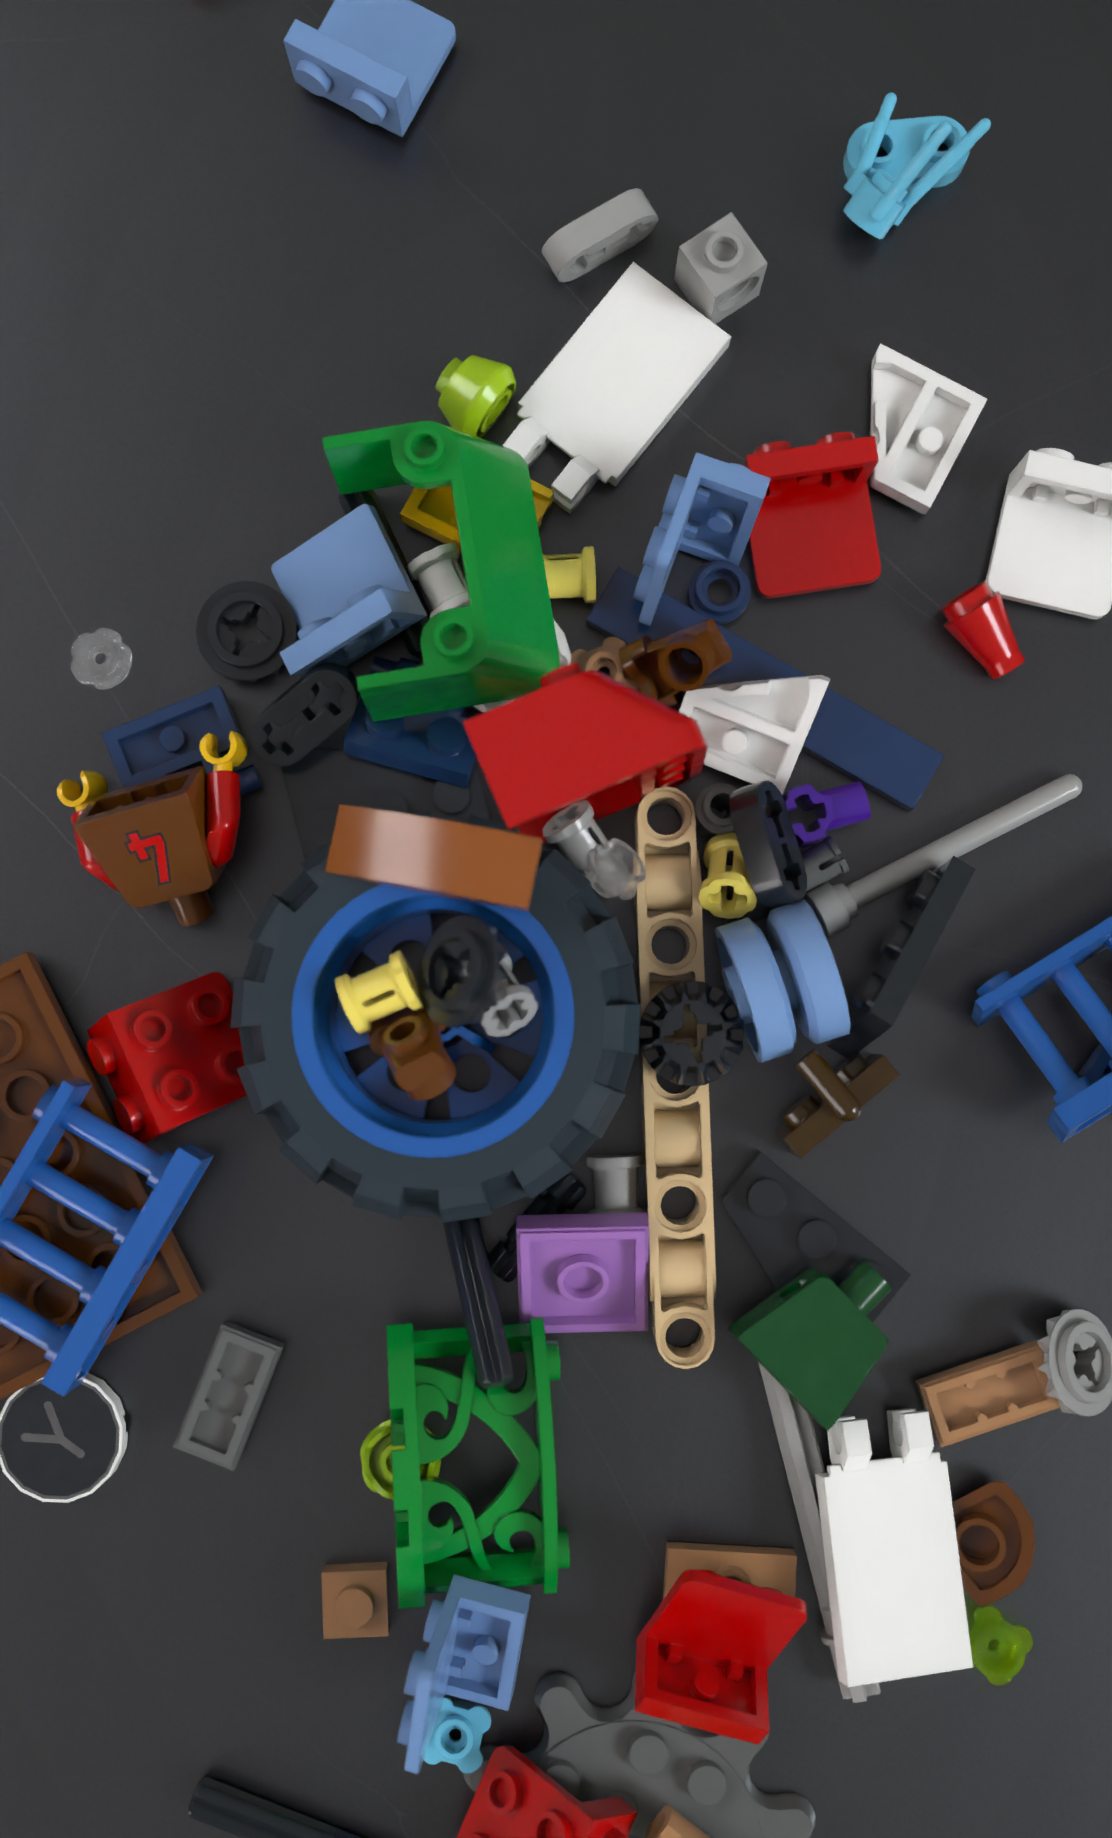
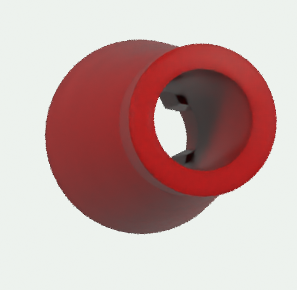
[941,581,1025,680]

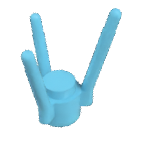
[843,92,991,239]

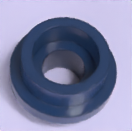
[688,560,751,624]

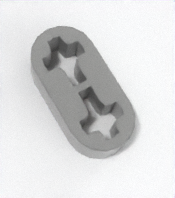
[542,188,659,282]

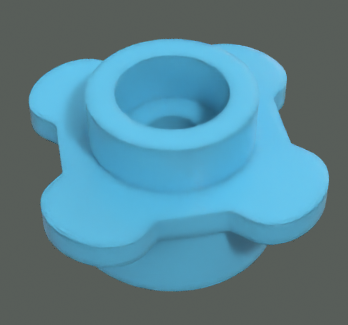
[424,1696,491,1774]

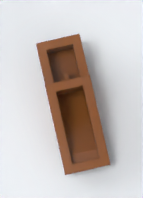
[325,804,542,912]

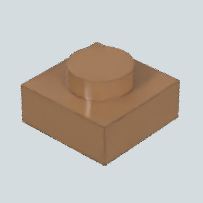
[321,1562,391,1639]

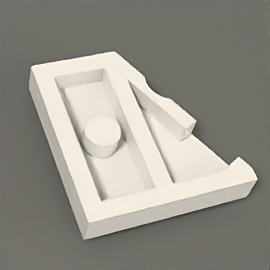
[870,343,987,515]
[679,675,831,795]

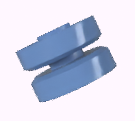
[714,899,850,1062]

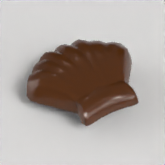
[952,1481,1036,1607]

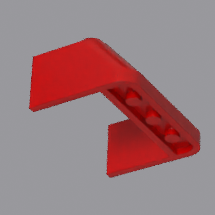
[463,663,708,845]

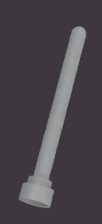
[803,774,1082,938]

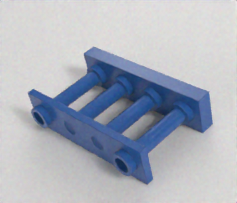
[971,916,1112,1144]
[0,1078,214,1397]

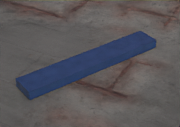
[586,566,945,812]

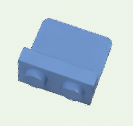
[283,0,456,138]
[633,452,771,626]
[397,1575,531,1774]

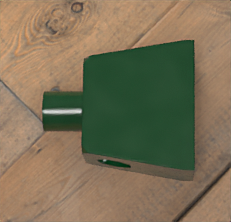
[727,1261,892,1431]

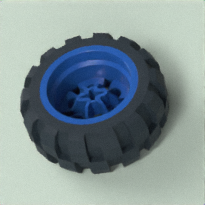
[231,812,641,1223]

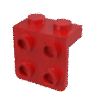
[743,432,881,599]
[87,972,247,1144]
[634,1569,807,1745]
[457,1745,638,1838]

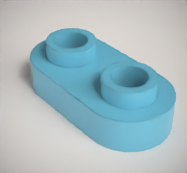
[843,116,970,190]

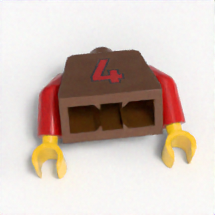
[57,730,248,926]

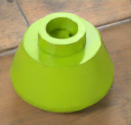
[435,355,516,438]

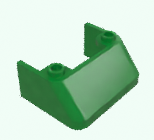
[322,421,560,722]

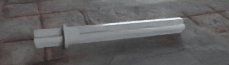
[759,1363,881,1703]

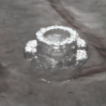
[71,628,133,690]
[586,838,646,900]

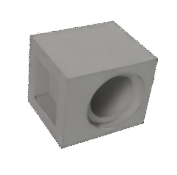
[674,212,768,324]

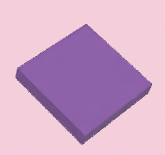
[516,1212,649,1333]

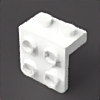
[986,448,1112,619]

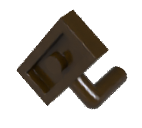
[776,1049,900,1159]

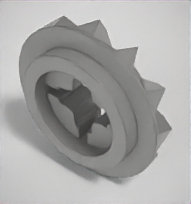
[1037,1309,1112,1417]

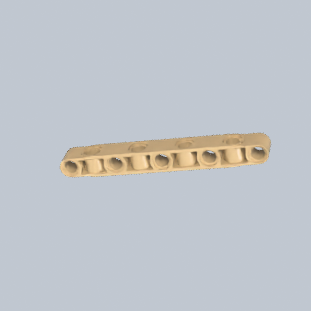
[633,786,716,1369]

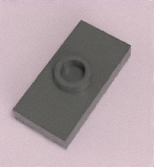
[173,1321,285,1471]

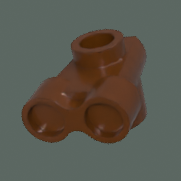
[619,619,732,707]
[367,1006,457,1101]

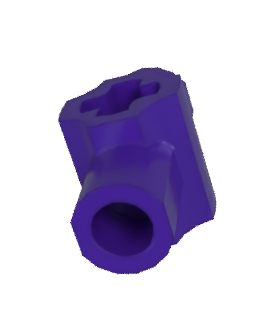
[783,781,871,848]

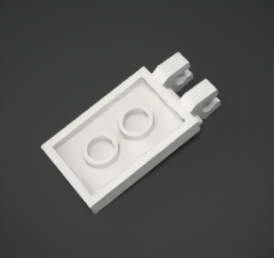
[502,262,731,514]
[815,1408,973,1687]

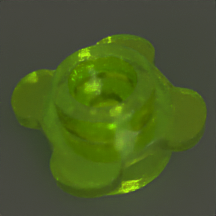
[969,1605,1033,1686]

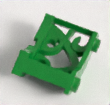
[386,1317,570,1609]

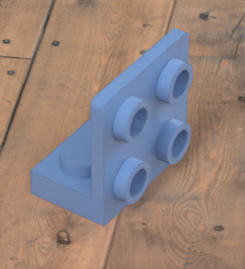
[271,504,427,676]

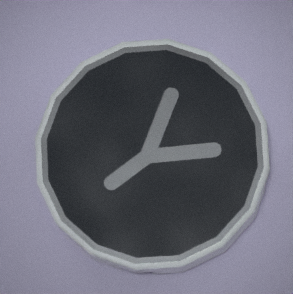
[0,1373,128,1503]

